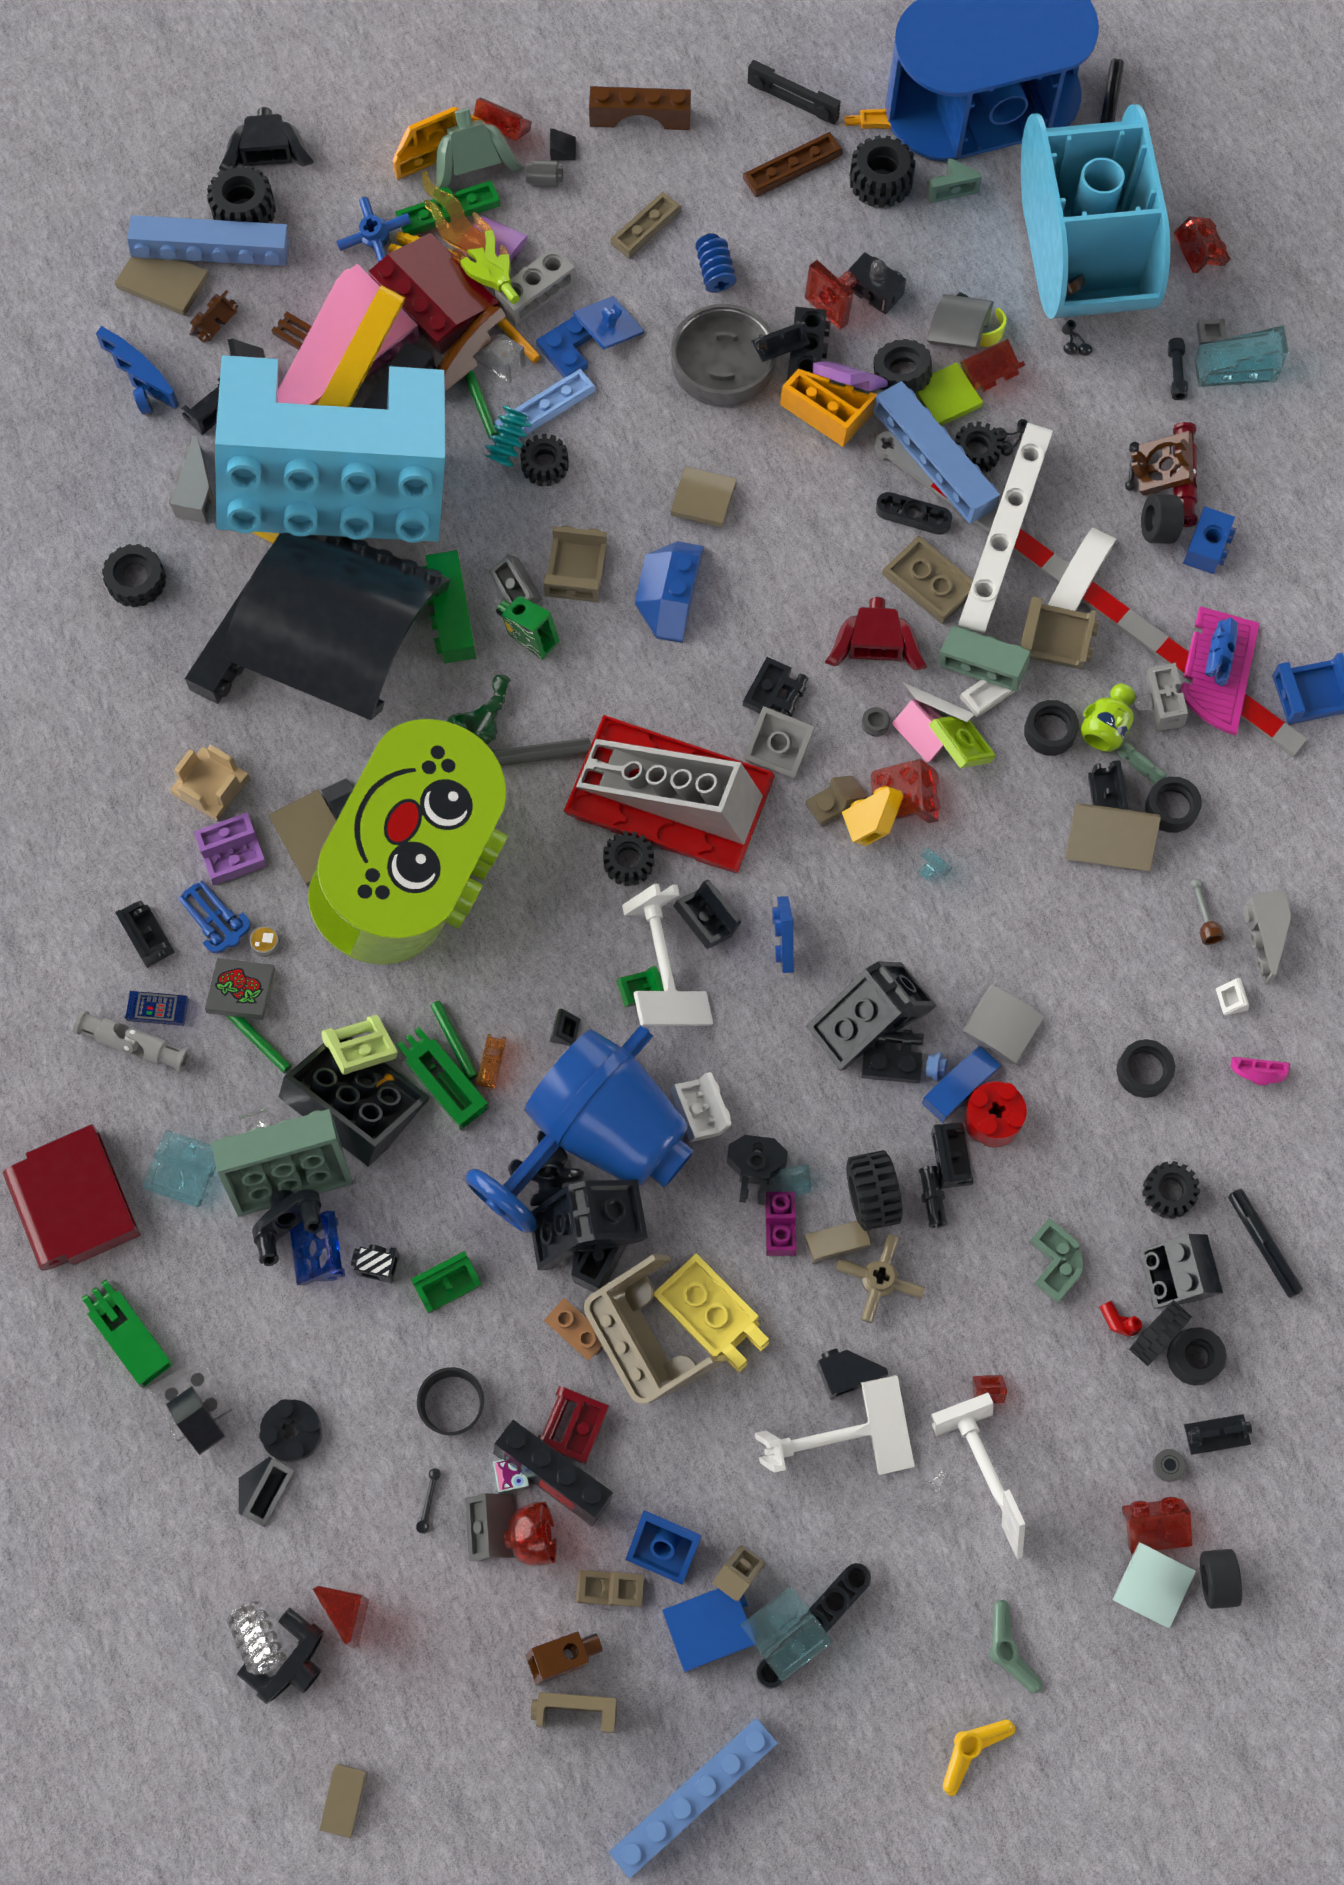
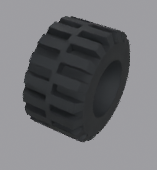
[849,135,915,208]
[207,165,276,223]
[846,1150,903,1231]

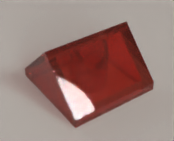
[313,1586,369,1648]

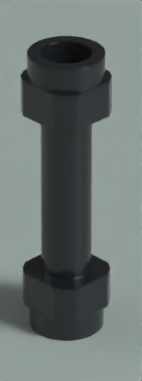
[1168,337,1188,400]

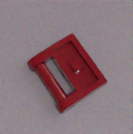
[538,1386,609,1465]

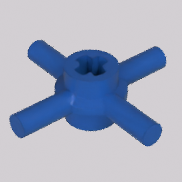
[336,197,412,262]

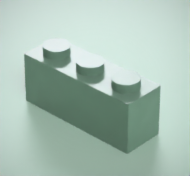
[940,626,1030,692]

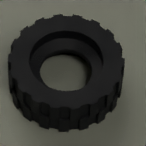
[873,339,932,394]
[102,544,166,607]
[1129,1300,1192,1366]

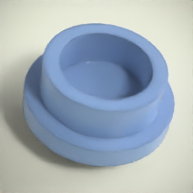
[926,1052,948,1081]

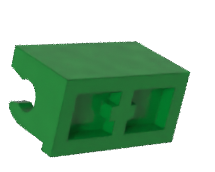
[411,1251,482,1314]

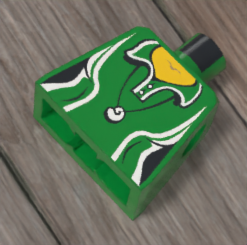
[496,596,560,660]

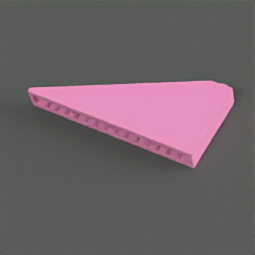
[278,264,420,405]

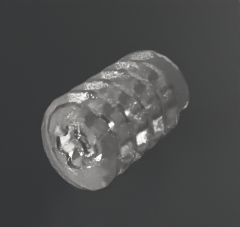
[227,1601,286,1674]

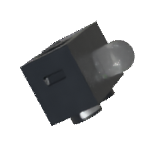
[844,252,906,315]

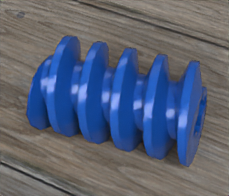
[695,233,737,293]

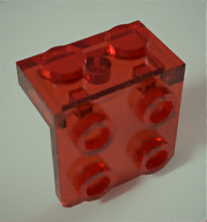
[871,758,940,823]

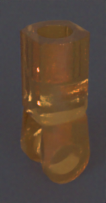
[476,1033,507,1088]

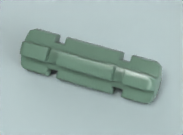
[1117,742,1167,785]

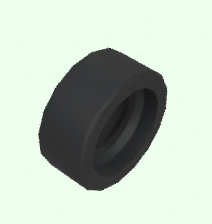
[1024,700,1079,756]
[1145,776,1202,833]
[1116,1039,1176,1098]

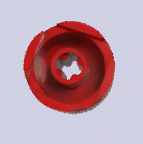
[963,1081,1027,1148]

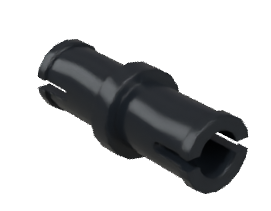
[919,1166,948,1228]

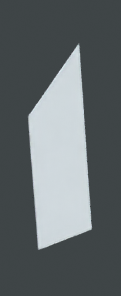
[903,682,974,722]

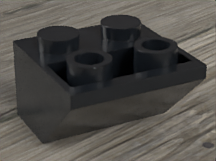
[1139,1234,1223,1309]

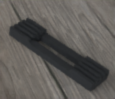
[748,60,841,125]

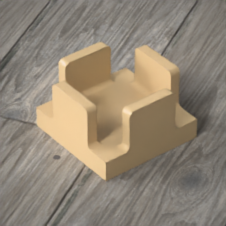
[170,745,250,821]

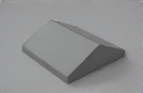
[743,706,815,779]

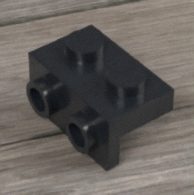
[673,879,741,949]

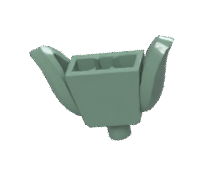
[434,108,524,192]

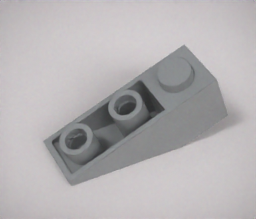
[169,435,214,524]
[1243,890,1292,984]

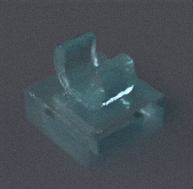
[918,847,952,881]

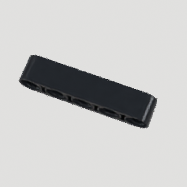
[756,1563,871,1689]

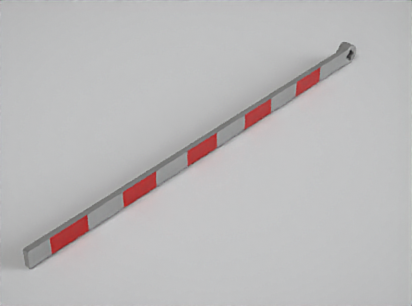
[874,431,1307,757]

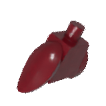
[825,597,927,671]

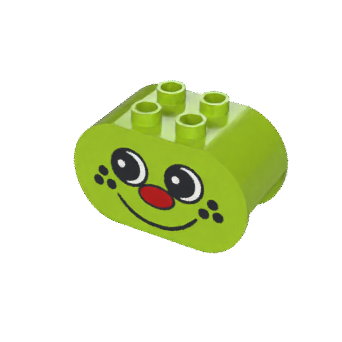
[308,719,508,965]

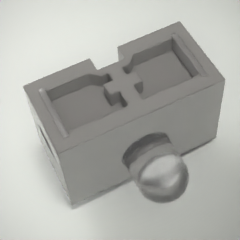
[1133,663,1188,731]

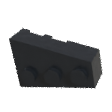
[571,1245,627,1292]

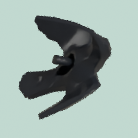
[508,1130,584,1207]

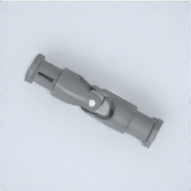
[73,1010,191,1073]

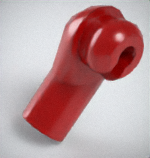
[1099,1301,1142,1337]

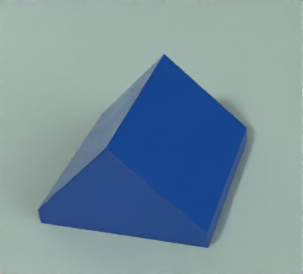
[625,1510,702,1585]

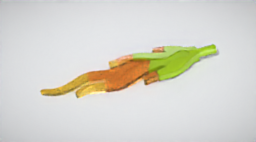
[422,170,520,304]

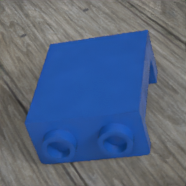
[1272,652,1344,725]
[662,1588,759,1673]

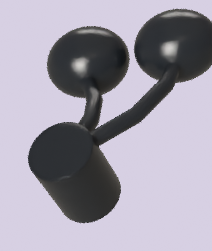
[1062,319,1092,356]
[996,419,1028,456]

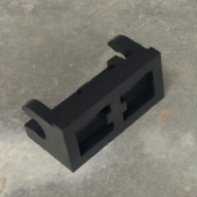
[181,377,220,435]
[1088,760,1129,810]
[115,901,175,968]
[931,1122,974,1189]

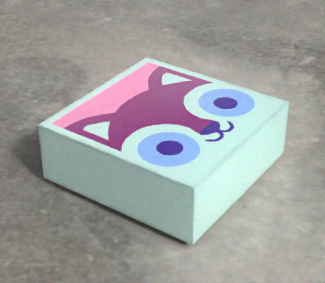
[493,1459,529,1493]

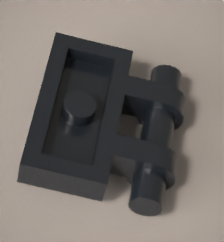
[742,657,809,717]
[861,1029,924,1084]

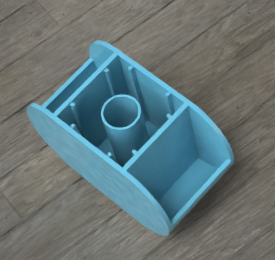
[1021,104,1170,319]

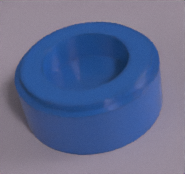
[133,386,153,415]

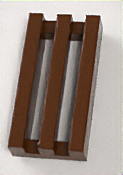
[271,312,312,350]

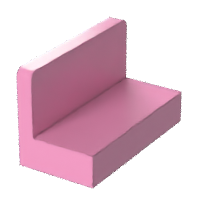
[892,699,944,762]

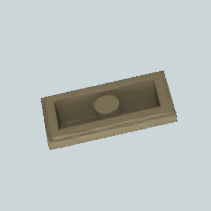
[805,1221,872,1264]

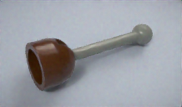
[1190,879,1225,945]

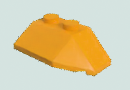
[393,106,486,180]

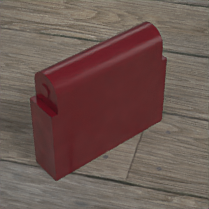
[3,1124,141,1271]

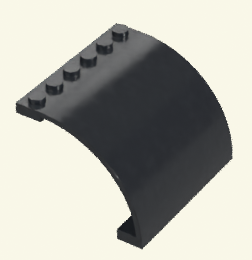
[221,532,450,720]

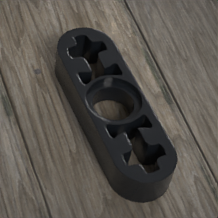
[876,492,952,535]

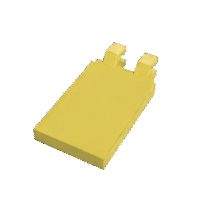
[653,1253,770,1373]

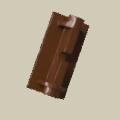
[189,290,238,343]

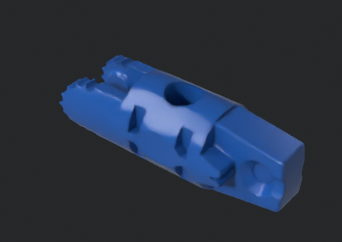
[1205,618,1238,686]

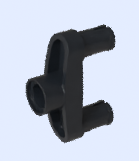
[252,1189,323,1266]
[237,1608,324,1704]

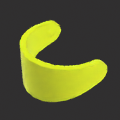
[979,308,1007,347]

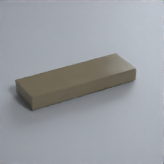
[610,192,681,259]

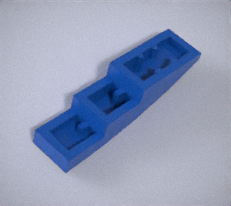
[96,326,179,409]

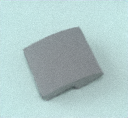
[962,985,1044,1064]

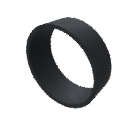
[417,1367,484,1435]

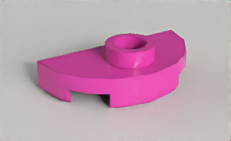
[1230,1057,1290,1085]

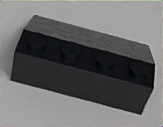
[278,1037,429,1167]

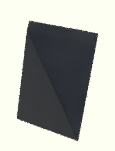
[238,1457,295,1527]

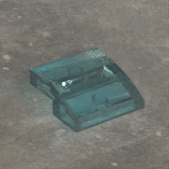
[143,1130,216,1207]
[740,1586,832,1681]

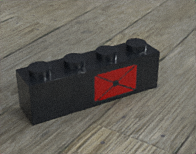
[493,1420,613,1527]

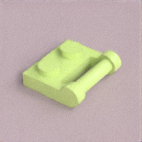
[322,1015,398,1075]

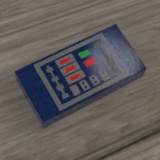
[125,991,189,1026]

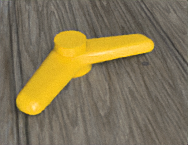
[942,1719,1016,1796]

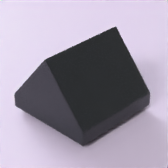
[549,1009,581,1046]

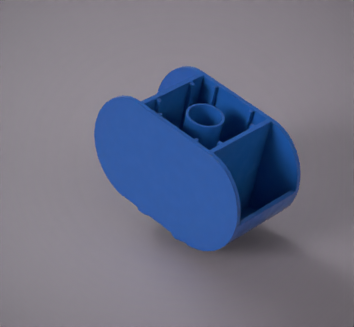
[885,0,1099,161]

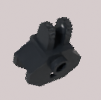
[727,1135,788,1205]

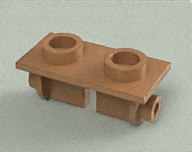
[544,1298,603,1361]

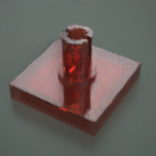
[804,260,857,330]

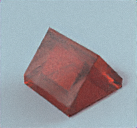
[972,1375,1007,1404]

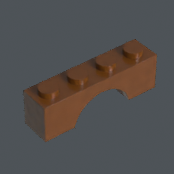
[589,86,691,130]

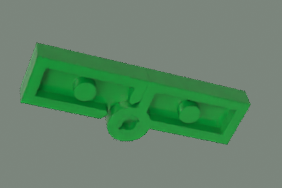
[395,180,501,235]

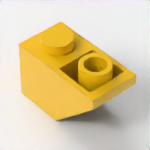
[842,786,903,846]

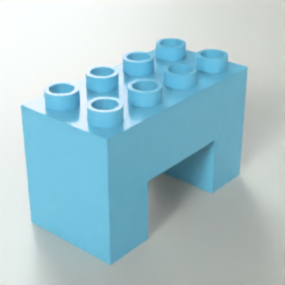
[215,355,445,543]

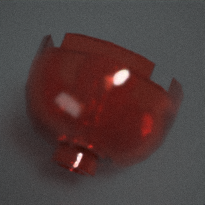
[504,1502,557,1567]

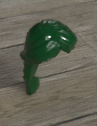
[447,675,511,745]

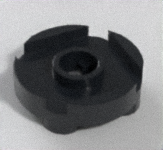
[259,1399,322,1463]

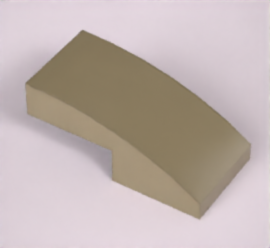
[575,1570,644,1607]

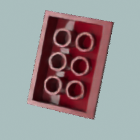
[368,233,500,355]

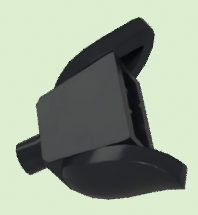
[219,107,314,171]

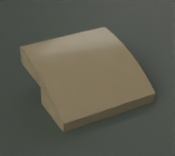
[670,466,737,527]

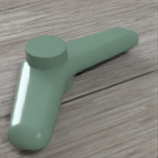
[989,1600,1043,1693]

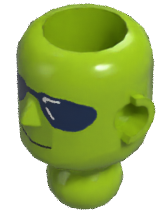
[1080,683,1136,752]

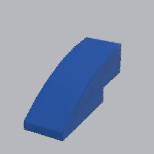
[922,1046,1001,1123]

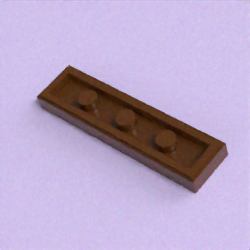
[743,132,843,197]

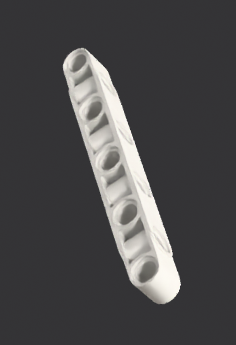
[958,423,1053,634]

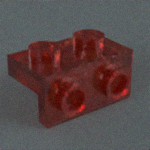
[473,97,532,141]
[1174,216,1231,273]
[960,339,1026,392]
[1122,1497,1193,1554]

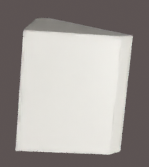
[1216,978,1249,1016]

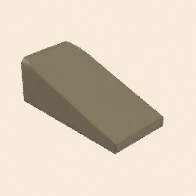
[713,1545,765,1601]
[320,1764,368,1838]

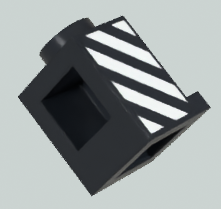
[351,1244,400,1283]

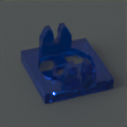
[290,1211,345,1286]

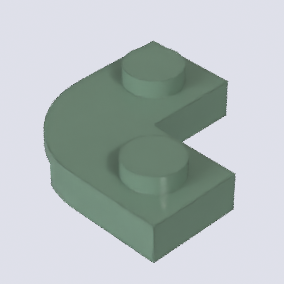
[1029,1218,1083,1304]

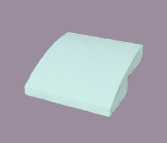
[1113,1542,1196,1629]

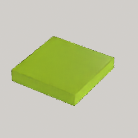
[915,362,983,426]
[929,716,996,769]

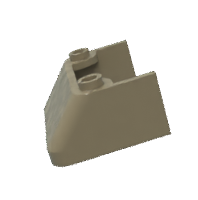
[584,1255,728,1404]

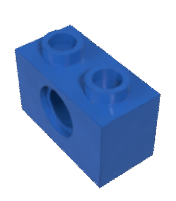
[1183,506,1237,574]

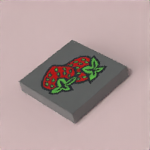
[205,958,275,1020]

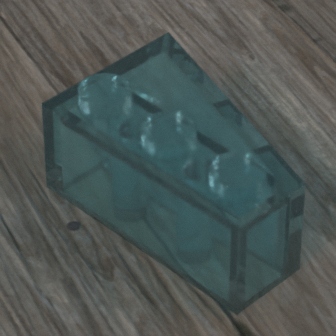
[1194,325,1289,387]

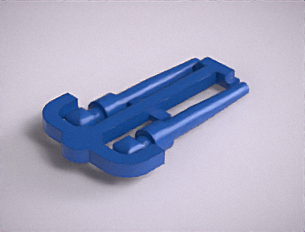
[178,881,251,954]

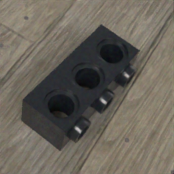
[787,307,831,380]

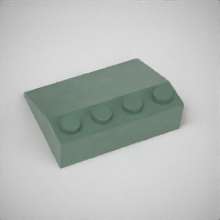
[211,1109,353,1217]

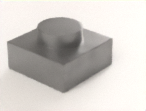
[1196,319,1227,348]

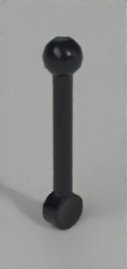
[1125,442,1140,491]
[416,1468,441,1533]

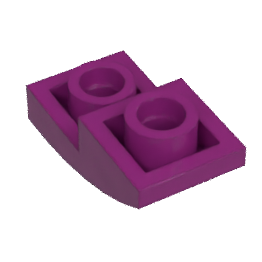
[765,1192,797,1256]

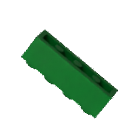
[422,550,476,664]

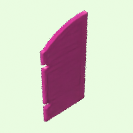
[1180,607,1259,736]

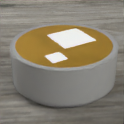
[250,926,280,956]

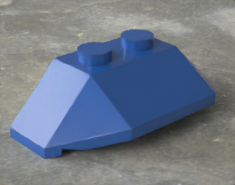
[635,541,704,643]

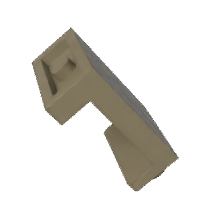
[544,525,607,602]
[1020,596,1100,670]
[531,1692,618,1733]

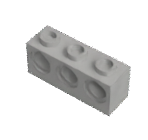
[495,247,575,325]

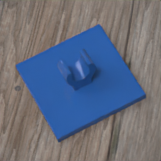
[573,296,644,350]

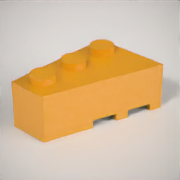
[780,369,877,447]

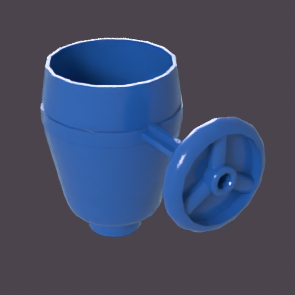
[465,1025,694,1233]

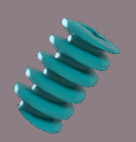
[484,405,532,467]

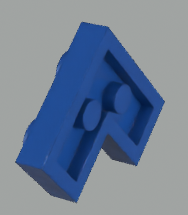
[536,316,593,378]
[772,896,794,973]

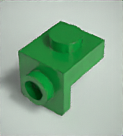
[616,966,664,1008]

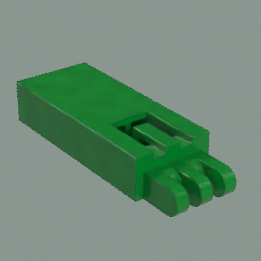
[396,1027,489,1131]
[81,1279,174,1388]

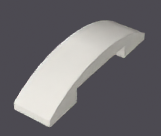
[1048,527,1116,611]

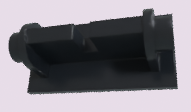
[751,321,810,362]
[1184,1414,1252,1455]

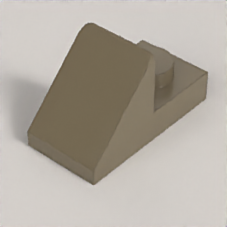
[805,776,868,827]

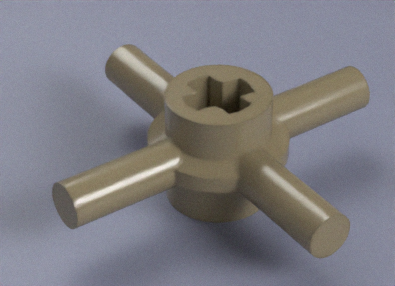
[835,1234,925,1323]

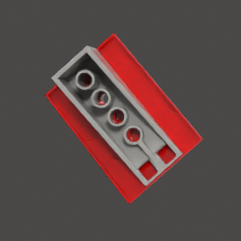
[564,715,775,874]

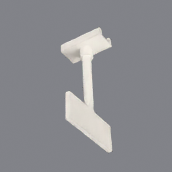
[622,884,713,1026]
[755,1375,915,1475]
[932,1393,1025,1559]

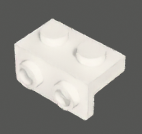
[670,1072,731,1142]

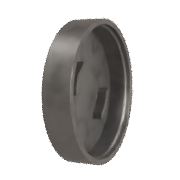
[671,304,776,406]

